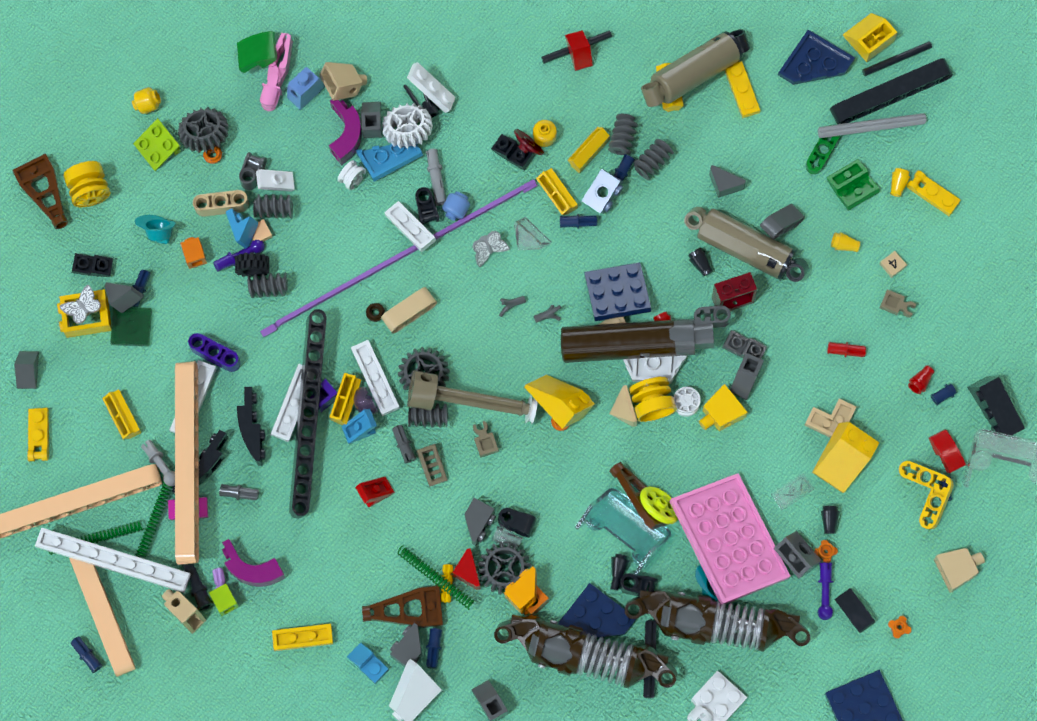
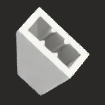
[389,659,442,721]

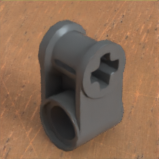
[239,152,267,190]

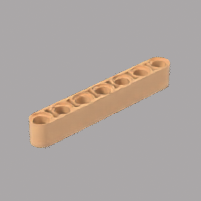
[69,558,136,677]

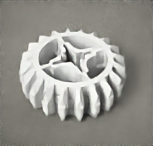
[382,103,433,149]

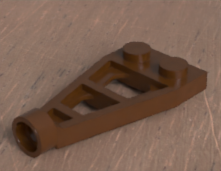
[12,153,68,229]
[609,462,670,530]
[362,586,443,628]

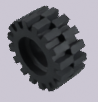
[235,252,269,278]

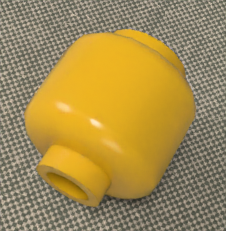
[132,87,161,114]
[533,120,557,147]

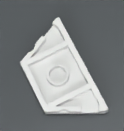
[623,356,687,384]

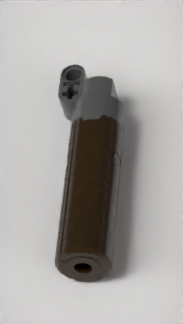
[561,306,731,363]

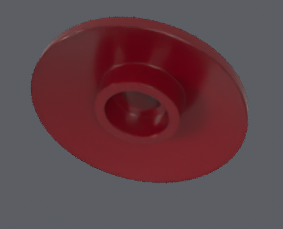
[514,129,544,156]

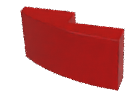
[929,429,966,473]

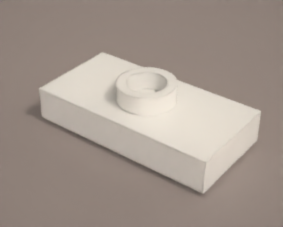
[256,169,295,192]

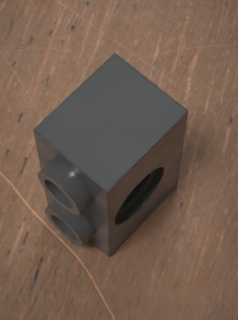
[774,531,821,578]

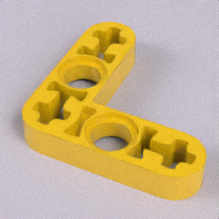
[899,461,954,530]

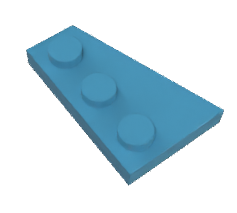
[356,144,423,182]

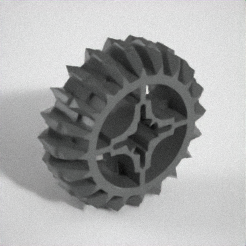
[178,107,229,153]
[398,347,450,390]
[478,542,531,595]

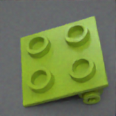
[133,118,181,171]

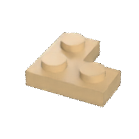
[805,399,856,438]

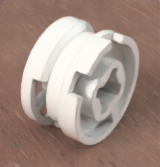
[338,160,366,190]
[674,387,700,417]

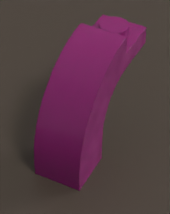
[329,99,362,166]
[221,539,285,587]

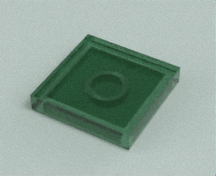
[110,307,152,346]

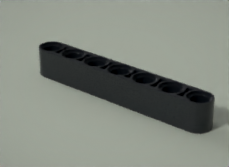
[830,58,953,125]

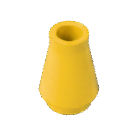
[890,168,910,197]
[831,232,860,252]

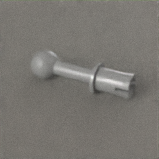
[141,440,175,486]

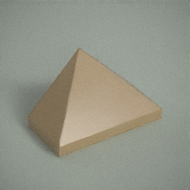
[609,385,637,427]

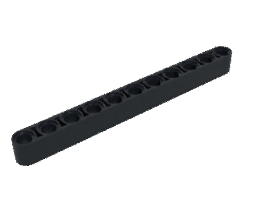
[289,309,327,519]

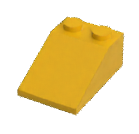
[524,375,595,429]
[812,422,879,493]

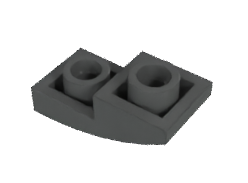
[722,330,767,359]

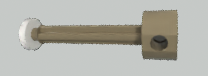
[407,370,537,424]

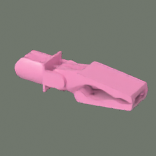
[260,33,293,111]

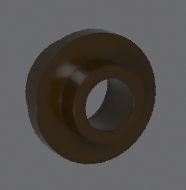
[366,303,385,322]

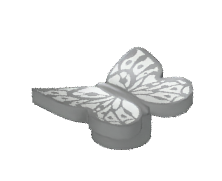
[472,231,510,267]
[59,285,101,324]

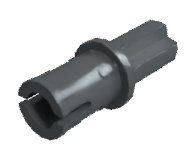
[392,425,416,464]
[219,484,259,500]

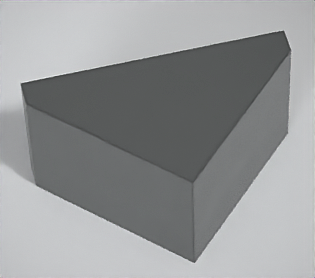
[709,165,746,198]
[105,282,144,313]
[14,351,39,389]

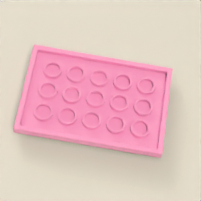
[669,473,791,605]

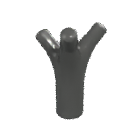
[499,296,526,317]
[534,305,561,323]

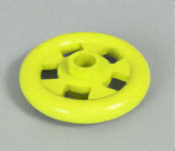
[640,486,678,524]

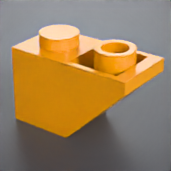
[504,566,537,614]

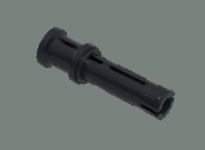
[182,564,214,611]

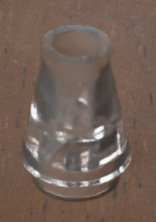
[492,526,522,548]

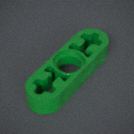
[806,125,840,175]

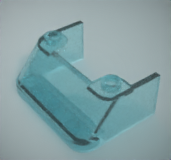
[575,488,671,575]

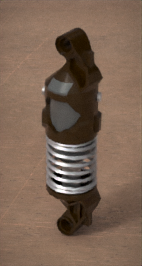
[625,589,810,652]
[494,614,677,688]

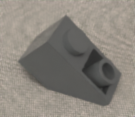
[361,101,382,138]
[730,353,764,400]
[464,498,496,546]
[390,623,422,667]
[471,680,508,721]

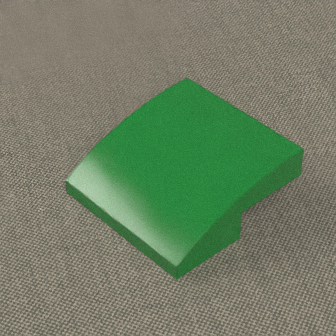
[237,31,277,73]
[826,159,880,211]

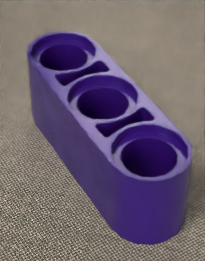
[188,333,241,372]

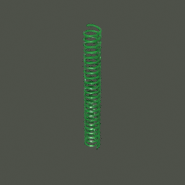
[135,481,172,559]
[48,521,144,555]
[398,545,474,610]

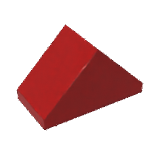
[565,30,593,71]
[452,548,481,590]

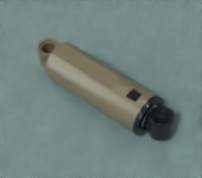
[641,29,750,107]
[684,207,809,282]

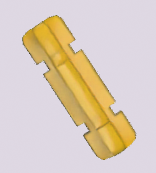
[441,564,453,603]

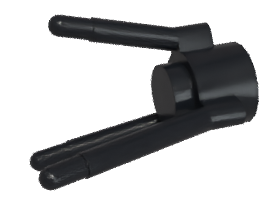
[403,85,440,118]

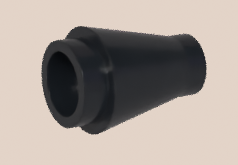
[688,247,713,277]
[821,506,840,534]

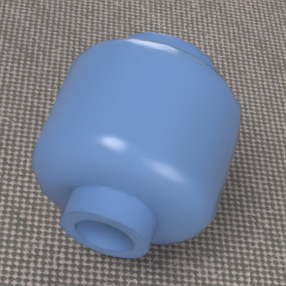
[442,191,470,221]

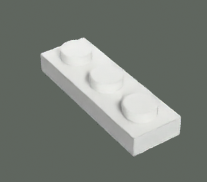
[407,62,456,113]
[384,201,436,252]

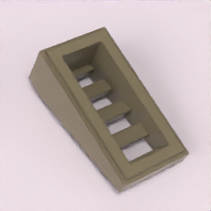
[416,444,448,487]

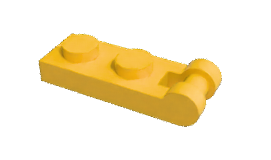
[906,170,961,216]
[27,408,49,462]

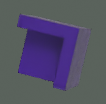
[310,379,337,413]

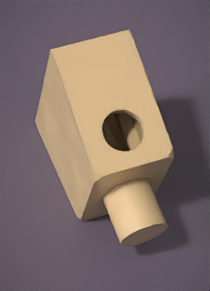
[319,62,367,101]
[934,548,985,593]
[162,589,206,634]

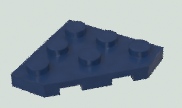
[778,30,855,85]
[558,583,636,639]

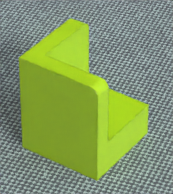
[209,584,239,616]

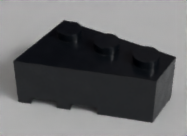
[967,376,1025,439]

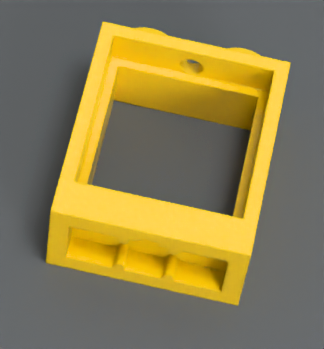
[57,289,112,338]

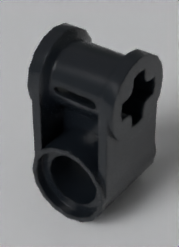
[415,187,440,225]
[498,508,537,537]
[619,573,658,597]

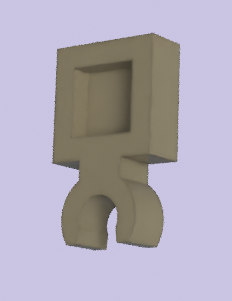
[880,289,916,318]
[473,421,499,458]

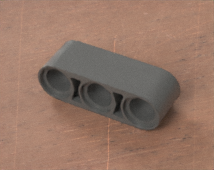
[760,203,805,240]

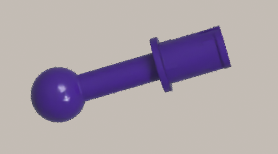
[213,240,265,272]
[817,563,834,620]

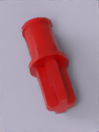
[827,342,866,357]

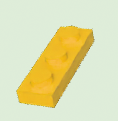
[724,61,760,118]
[272,624,333,651]

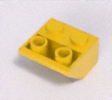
[843,13,897,62]

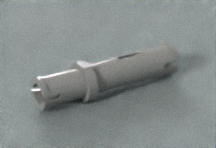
[426,149,446,206]

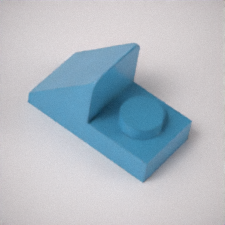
[226,208,258,249]
[341,409,377,444]
[347,643,389,684]

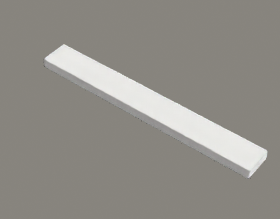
[35,528,191,593]

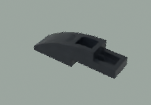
[237,387,266,466]
[172,429,228,495]

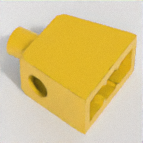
[699,384,748,431]

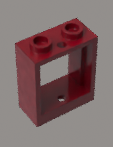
[712,272,757,315]

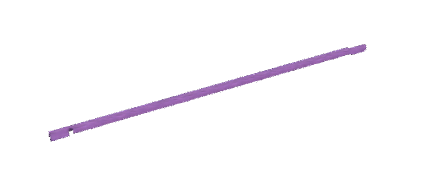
[260,179,537,337]

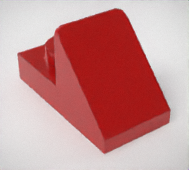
[355,477,395,507]

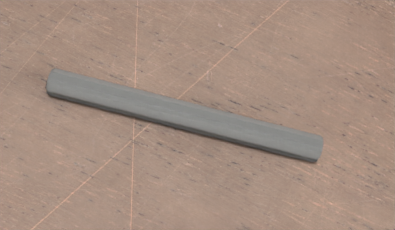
[818,113,927,138]

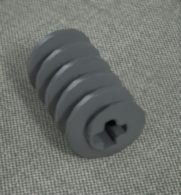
[608,113,638,155]
[634,139,674,181]
[253,194,293,219]
[247,272,288,298]
[408,403,448,428]

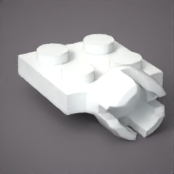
[687,671,747,721]

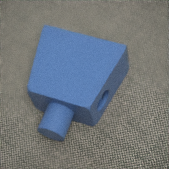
[287,67,325,110]

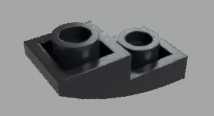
[491,134,535,171]
[71,253,113,277]
[834,588,875,633]

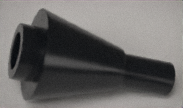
[610,554,630,591]

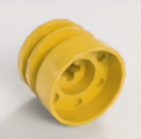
[63,161,111,208]
[629,377,677,422]

